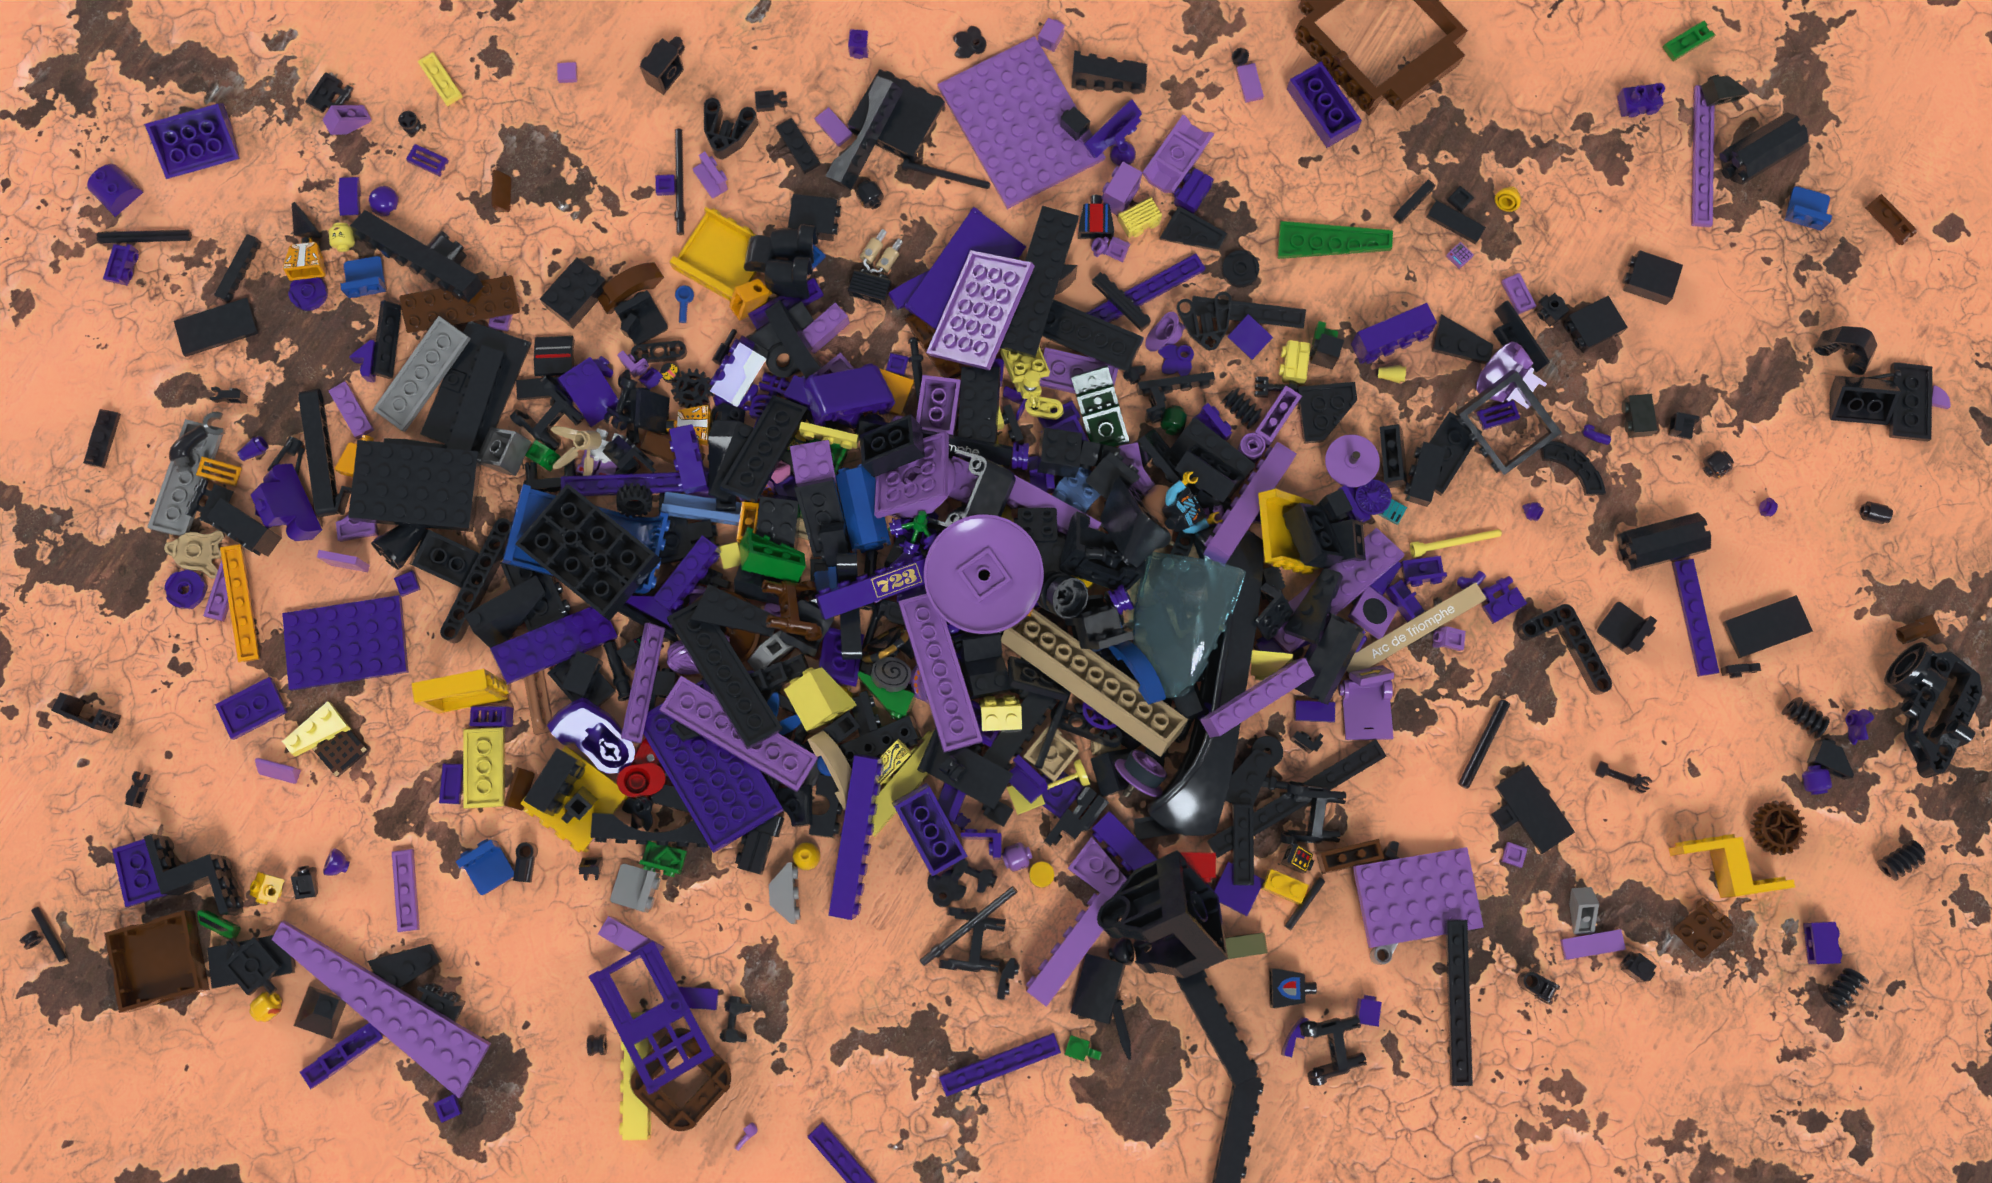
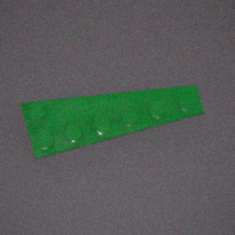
[1277,221,1393,259]

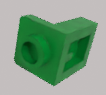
[525,440,561,471]

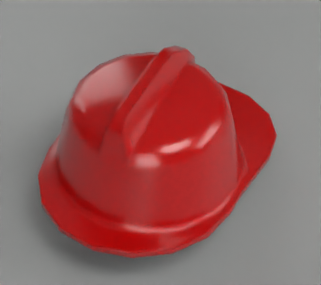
[617,763,666,797]

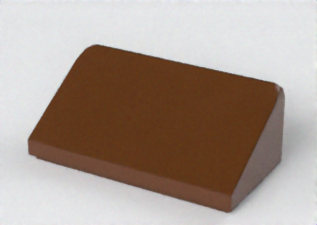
[491,170,512,212]
[504,767,535,811]

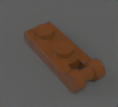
[1865,194,1917,245]

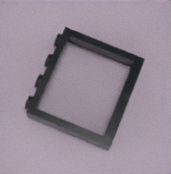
[1455,369,1562,475]

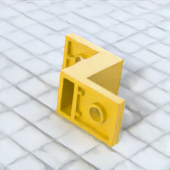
[1669,834,1795,898]

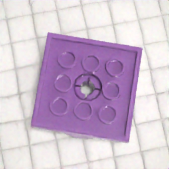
[874,431,956,518]

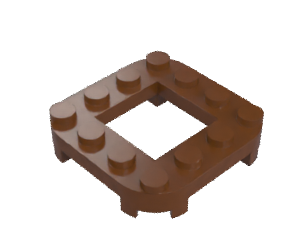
[629,1028,731,1131]

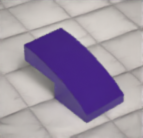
[338,177,361,216]
[1281,1017,1309,1058]

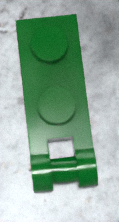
[1662,20,1716,62]

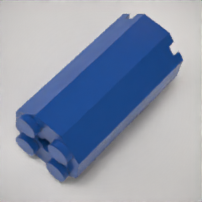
[835,464,891,553]

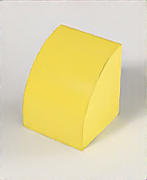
[718,541,741,569]

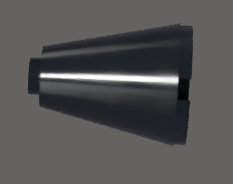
[371,525,426,570]

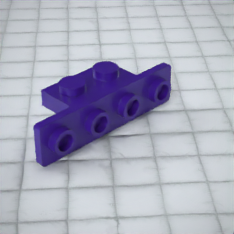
[1084,100,1142,158]

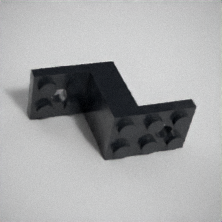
[144,834,244,916]

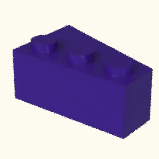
[669,424,708,494]

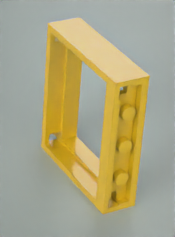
[411,669,509,714]

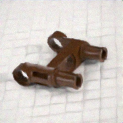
[762,580,823,641]

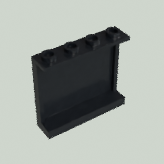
[848,69,945,163]

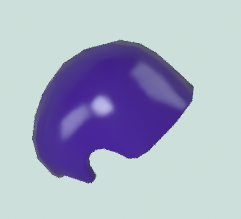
[369,186,399,216]

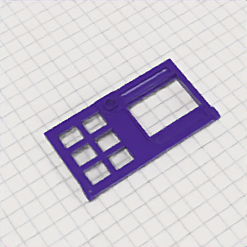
[589,941,714,1095]

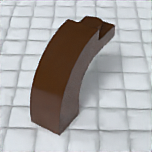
[598,262,664,314]

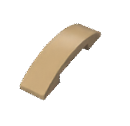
[807,731,852,810]

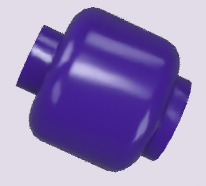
[1802,765,1832,795]

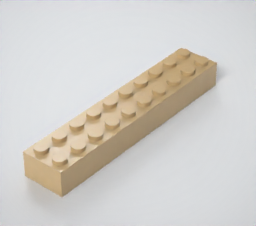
[1001,609,1188,757]

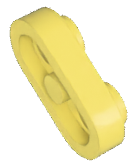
[1025,396,1064,420]

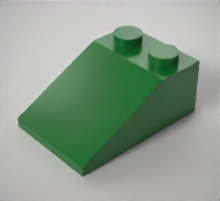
[858,672,916,720]

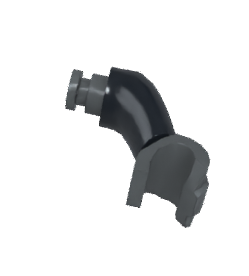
[169,412,226,472]

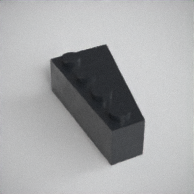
[1071,50,1147,94]

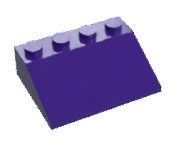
[144,103,240,179]

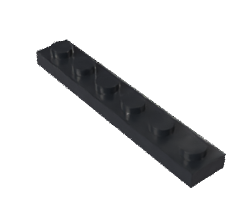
[1192,296,1306,329]

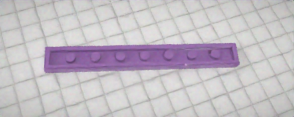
[1692,85,1714,227]

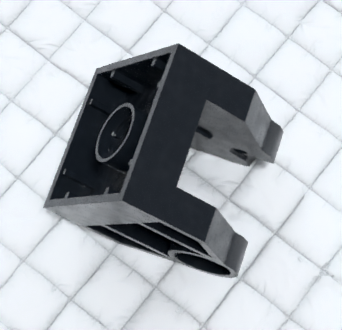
[1097,850,1228,978]

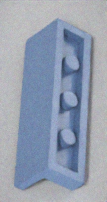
[661,492,742,526]

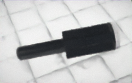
[712,329,737,365]

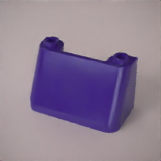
[804,363,895,427]

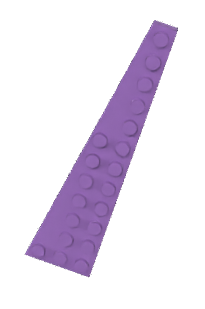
[271,921,491,1098]

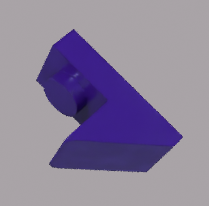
[349,340,376,382]

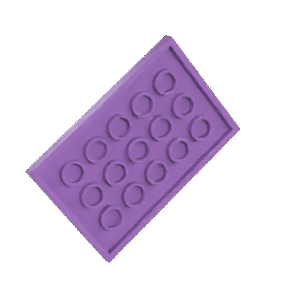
[926,250,1035,370]
[1353,847,1484,948]

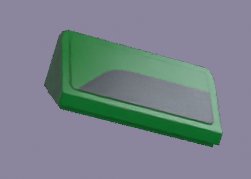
[197,910,242,940]

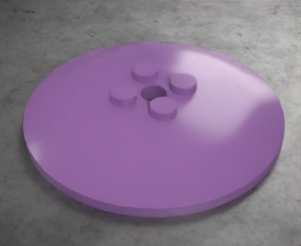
[924,514,1044,634]

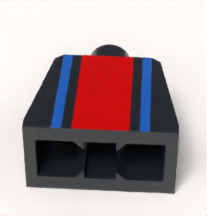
[1078,195,1114,240]

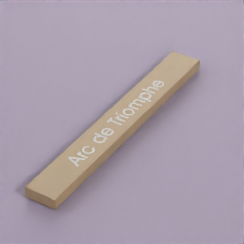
[1346,583,1487,675]

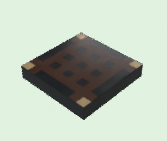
[312,729,369,777]

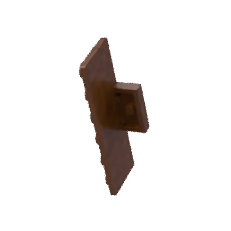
[399,275,520,333]

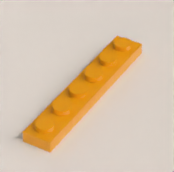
[220,544,260,663]

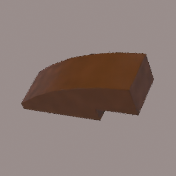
[640,431,705,464]

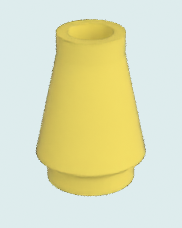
[1378,364,1406,383]

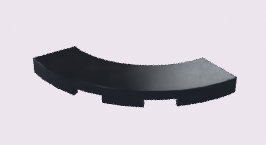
[1541,441,1606,496]

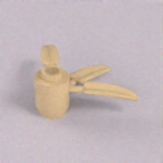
[551,426,602,476]

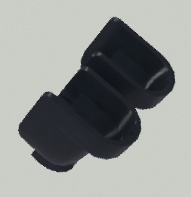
[744,223,819,299]

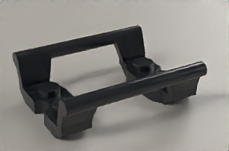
[859,599,912,691]

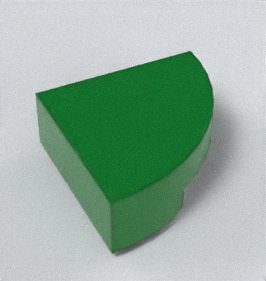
[652,846,681,866]

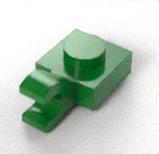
[1065,1035,1102,1062]

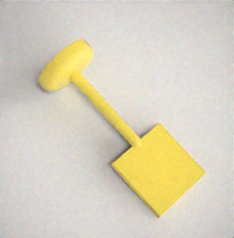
[1007,759,1090,815]

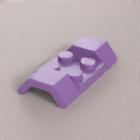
[1142,115,1214,193]

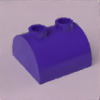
[87,164,144,217]

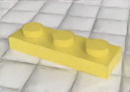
[799,422,859,449]

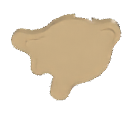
[164,530,224,579]

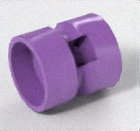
[1238,433,1265,463]

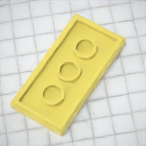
[463,727,505,809]

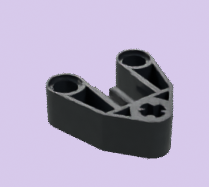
[704,98,758,159]
[1176,292,1232,351]
[1813,326,1878,375]

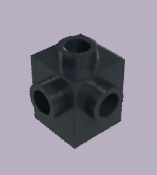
[1535,293,1570,327]

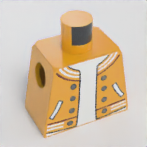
[283,237,326,281]
[666,405,711,446]

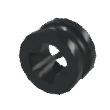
[20,930,43,950]

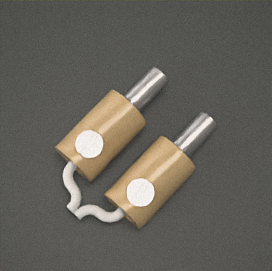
[860,229,903,274]

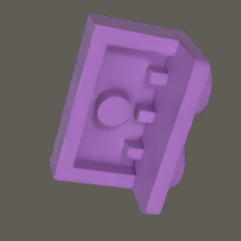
[693,151,728,199]

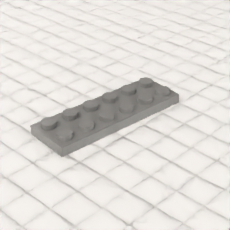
[373,316,471,432]
[147,419,223,537]

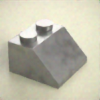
[479,427,531,476]

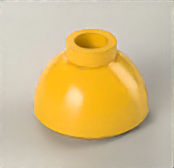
[1494,186,1521,212]
[793,842,821,870]

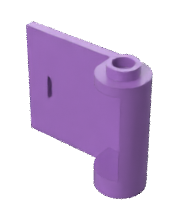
[1338,680,1393,740]

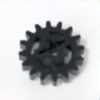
[671,368,713,408]

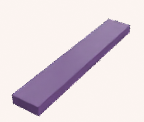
[621,623,665,743]

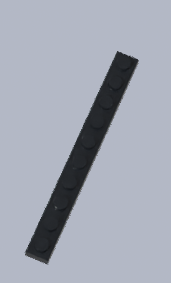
[1207,740,1387,858]

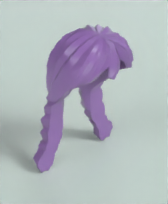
[667,635,730,675]

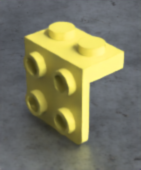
[979,695,1022,731]

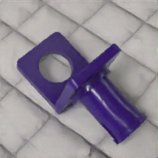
[1003,386,1027,422]

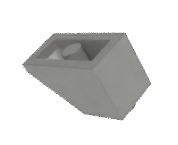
[1569,887,1599,935]

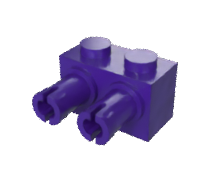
[1617,83,1665,118]

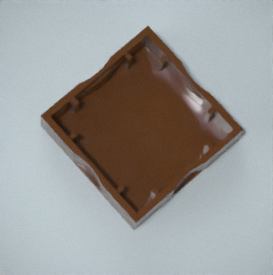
[104,910,210,1013]

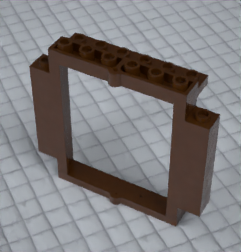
[1295,0,1468,116]

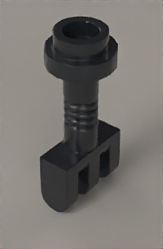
[1254,377,1297,398]

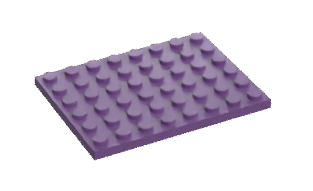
[937,36,1105,209]

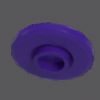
[1355,479,1392,515]

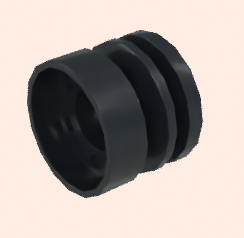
[1037,571,1088,619]

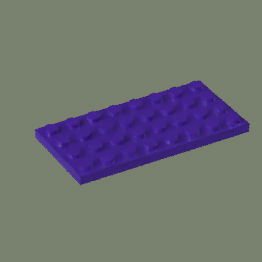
[643,679,784,853]

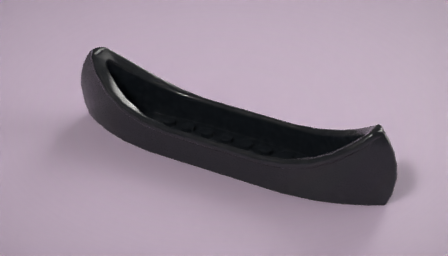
[1147,525,1263,836]

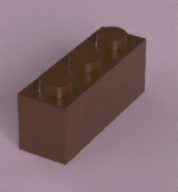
[1316,839,1384,875]

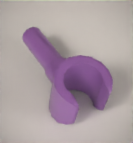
[735,1122,758,1151]

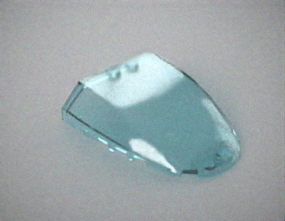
[1133,552,1246,698]

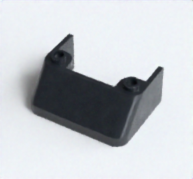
[927,449,1016,531]

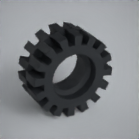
[616,483,652,518]

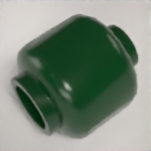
[1160,405,1187,435]

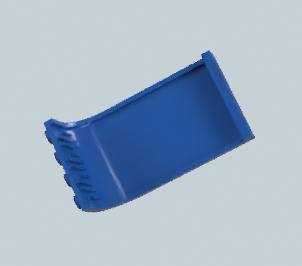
[502,484,670,594]

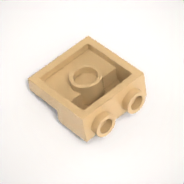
[1023,726,1079,782]

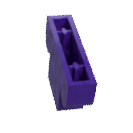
[251,463,322,541]

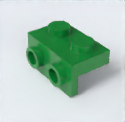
[639,841,688,877]

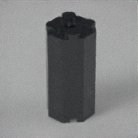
[1719,112,1809,185]
[1617,512,1711,571]
[1294,613,1364,705]

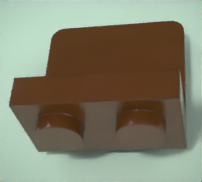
[1673,897,1733,958]

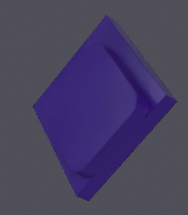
[1227,314,1273,360]

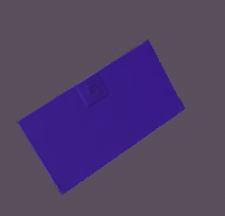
[904,207,1026,330]

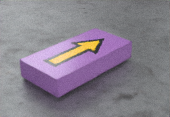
[1349,665,1394,686]

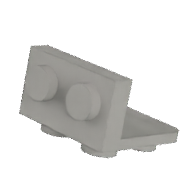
[610,864,661,913]

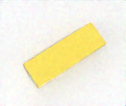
[417,52,463,107]

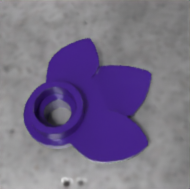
[1158,344,1194,376]
[1845,709,1874,745]

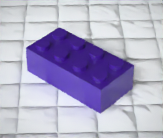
[1287,62,1362,148]
[1351,303,1437,364]
[892,783,967,876]

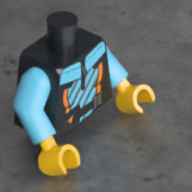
[1162,471,1223,534]

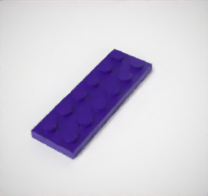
[490,607,618,685]

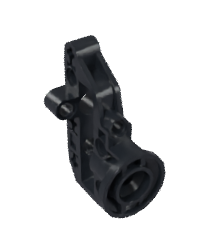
[1884,642,1982,778]

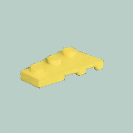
[282,701,351,757]

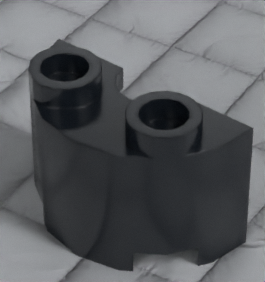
[427,230,467,265]

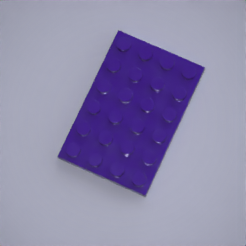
[282,595,409,691]

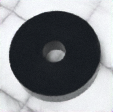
[1251,736,1283,768]

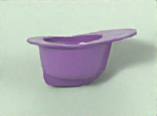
[1145,312,1185,351]

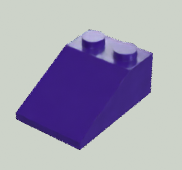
[557,357,619,427]

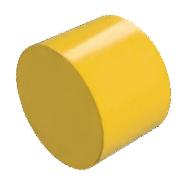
[1029,862,1054,888]

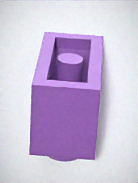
[323,105,372,135]

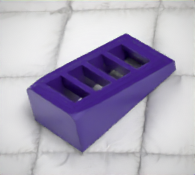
[470,706,514,727]

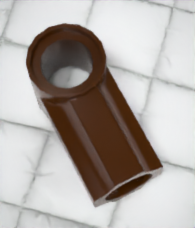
[1896,614,1941,644]

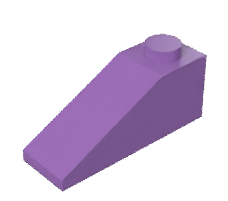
[598,916,664,959]

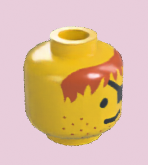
[249,991,282,1022]

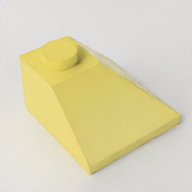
[1251,650,1293,681]

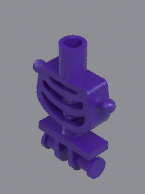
[743,372,790,427]

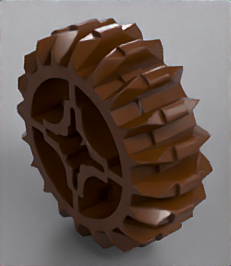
[1750,801,1807,855]

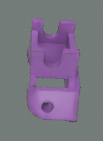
[1476,342,1547,409]

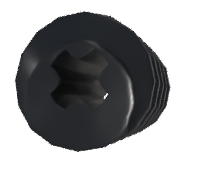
[1221,387,1262,430]
[1781,697,1830,739]
[1877,840,1926,881]
[1822,968,1869,1014]

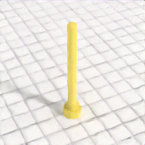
[1410,529,1502,558]

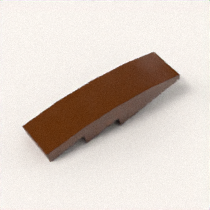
[905,314,962,379]

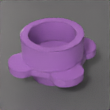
[1091,237,1109,257]

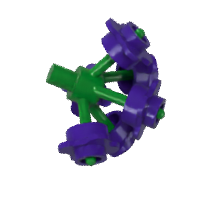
[888,511,940,555]

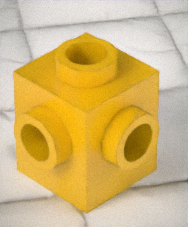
[249,872,284,905]

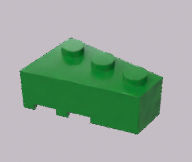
[740,527,806,583]

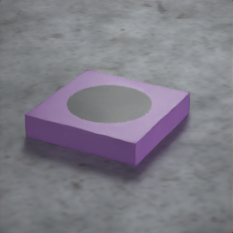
[1348,586,1398,639]

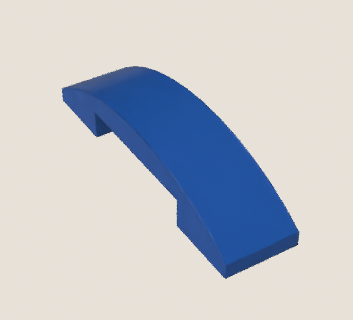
[1109,641,1166,705]

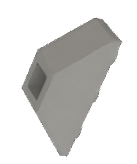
[747,630,796,671]
[769,862,800,924]

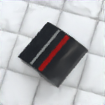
[534,336,575,376]

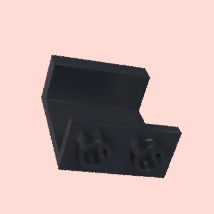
[51,692,121,734]

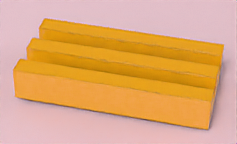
[196,457,242,487]

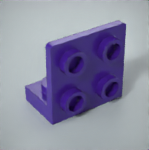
[961,829,1002,860]

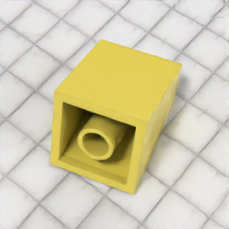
[784,667,856,731]

